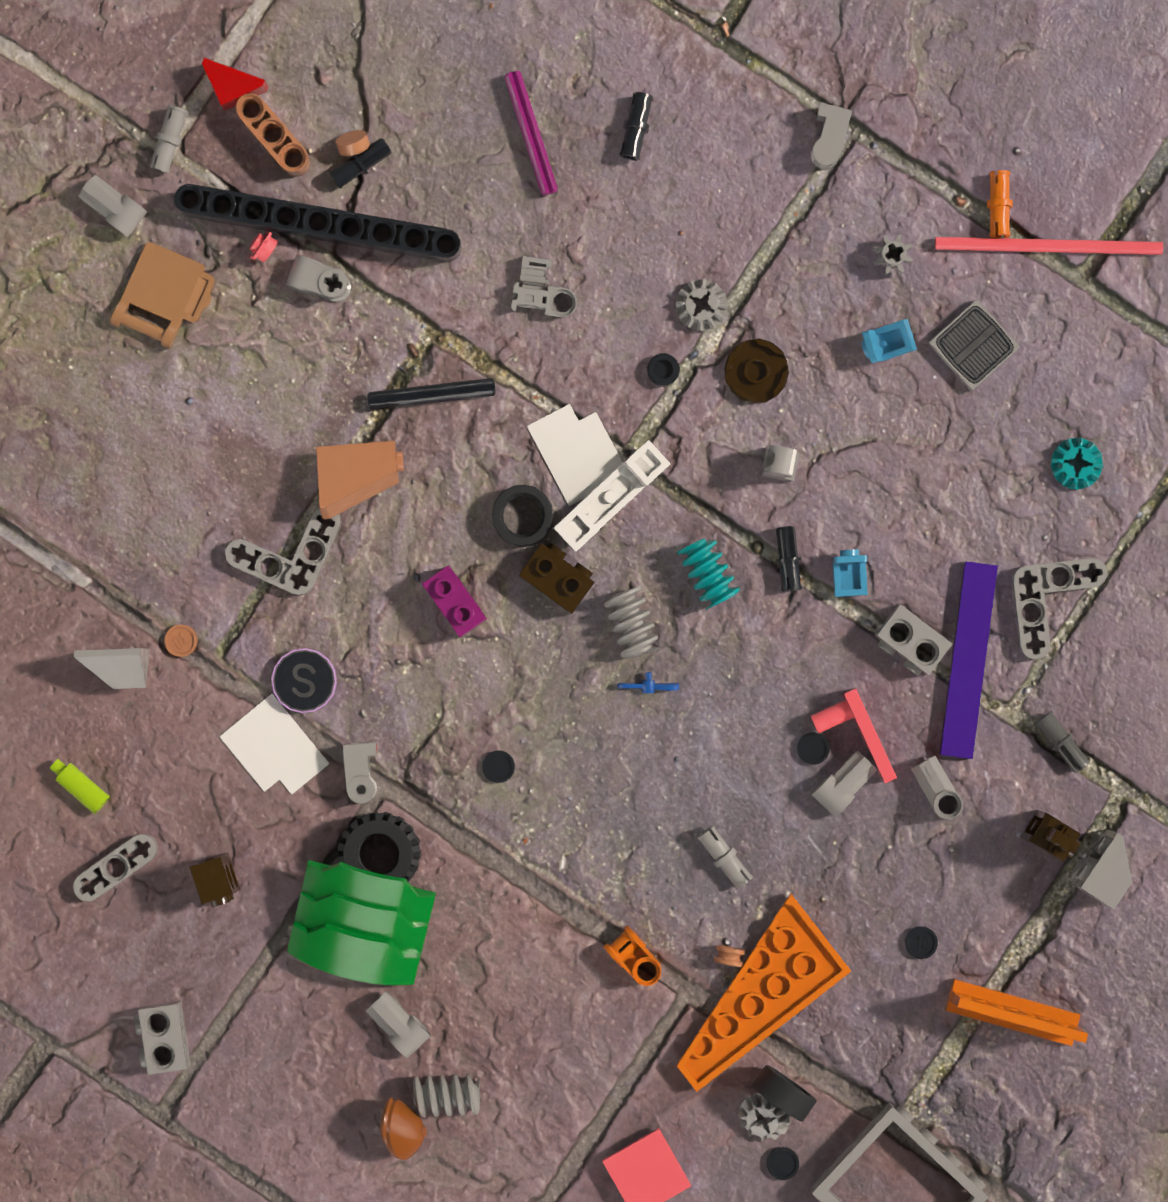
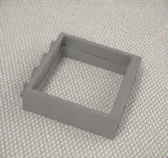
[810,1102,989,1202]

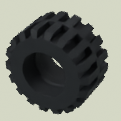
[337,812,421,882]

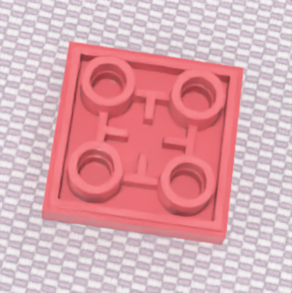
[602,1128,691,1202]

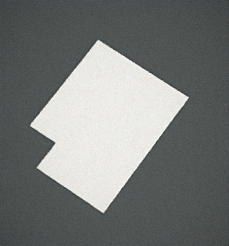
[527,404,623,506]
[220,694,329,794]

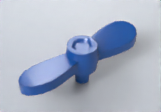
[617,672,679,693]

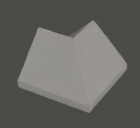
[74,648,149,689]

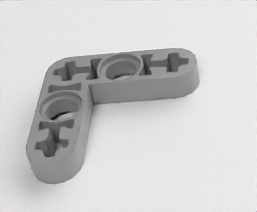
[225,508,342,595]
[1011,558,1107,660]

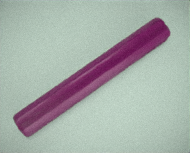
[504,71,558,196]

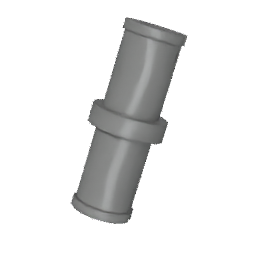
[149,105,188,173]
[697,825,753,889]

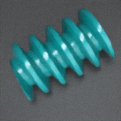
[676,538,740,610]

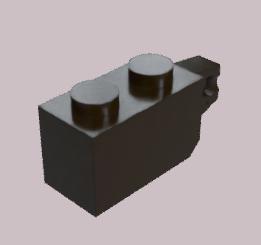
[1020,810,1081,862]

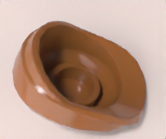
[380,1097,427,1160]

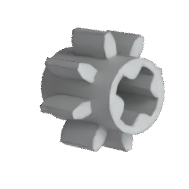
[873,235,913,275]

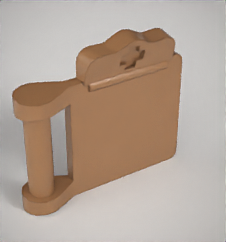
[110,242,215,349]

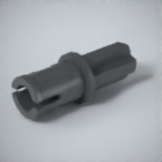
[1035,711,1089,773]

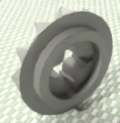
[676,279,728,331]
[738,1093,790,1141]

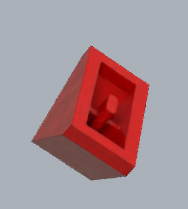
[202,58,268,111]

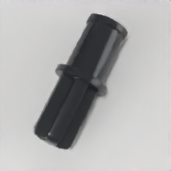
[328,138,392,189]
[776,526,802,591]

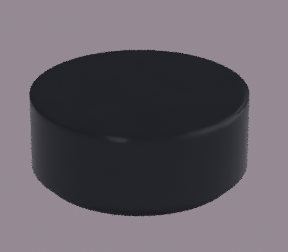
[647,353,680,387]

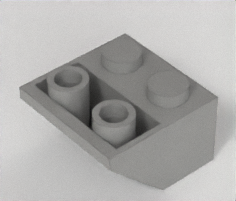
[1071,829,1132,910]

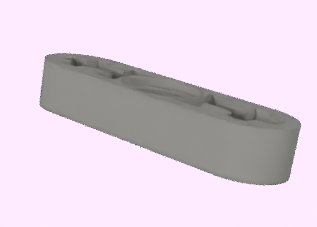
[73,834,158,901]

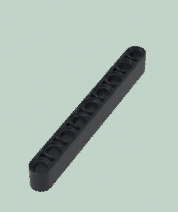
[174,184,462,262]

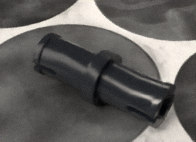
[619,92,653,161]

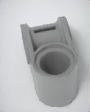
[286,255,351,302]

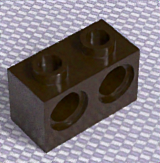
[189,853,241,908]

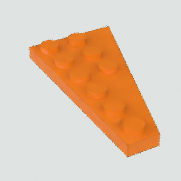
[676,893,851,1092]

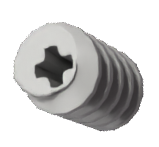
[604,586,661,658]
[413,1074,480,1117]

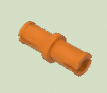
[987,170,1013,238]

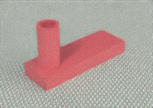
[810,688,897,783]

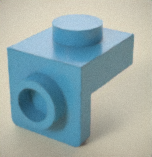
[862,319,917,363]
[832,549,868,597]

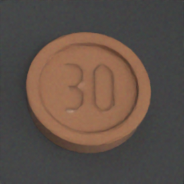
[165,624,198,657]

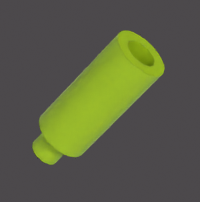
[50,759,110,814]

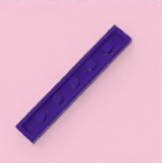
[939,561,998,759]

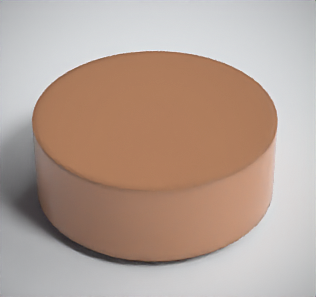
[336,130,370,156]

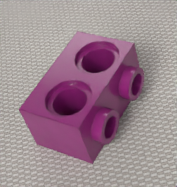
[422,565,487,638]

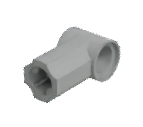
[78,175,147,237]
[811,751,877,817]
[910,755,963,820]
[366,991,432,1058]

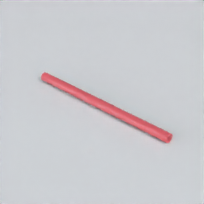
[935,237,1163,255]

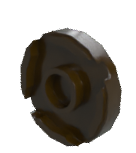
[724,338,789,404]

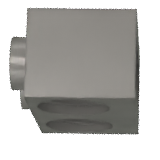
[874,604,953,676]
[134,1001,191,1075]

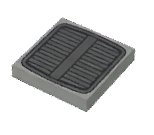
[928,299,1020,391]

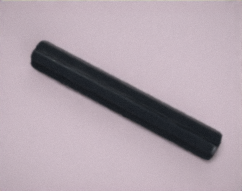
[367,378,496,410]

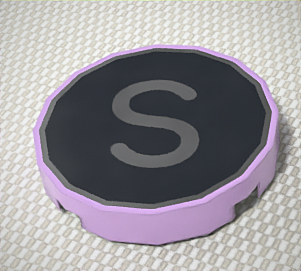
[271,648,337,713]

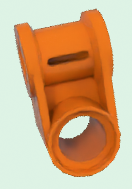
[603,925,662,986]

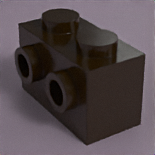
[519,543,595,614]

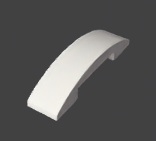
[553,440,670,552]

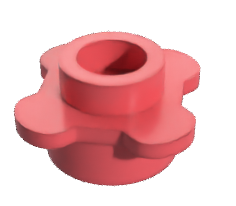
[249,231,278,263]

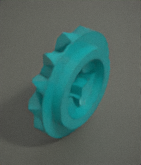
[1051,437,1104,490]

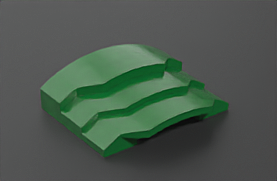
[287,860,436,985]

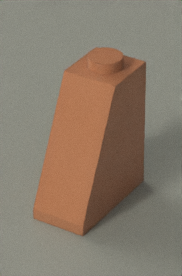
[316,441,404,519]

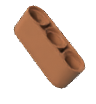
[236,93,310,177]

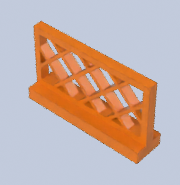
[945,978,1088,1046]

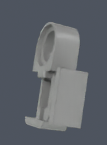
[511,256,577,317]

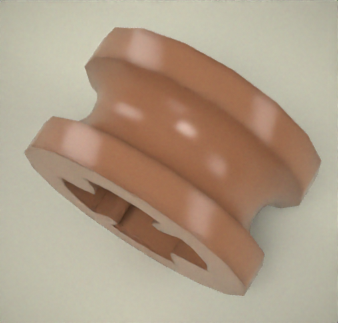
[714,945,745,967]

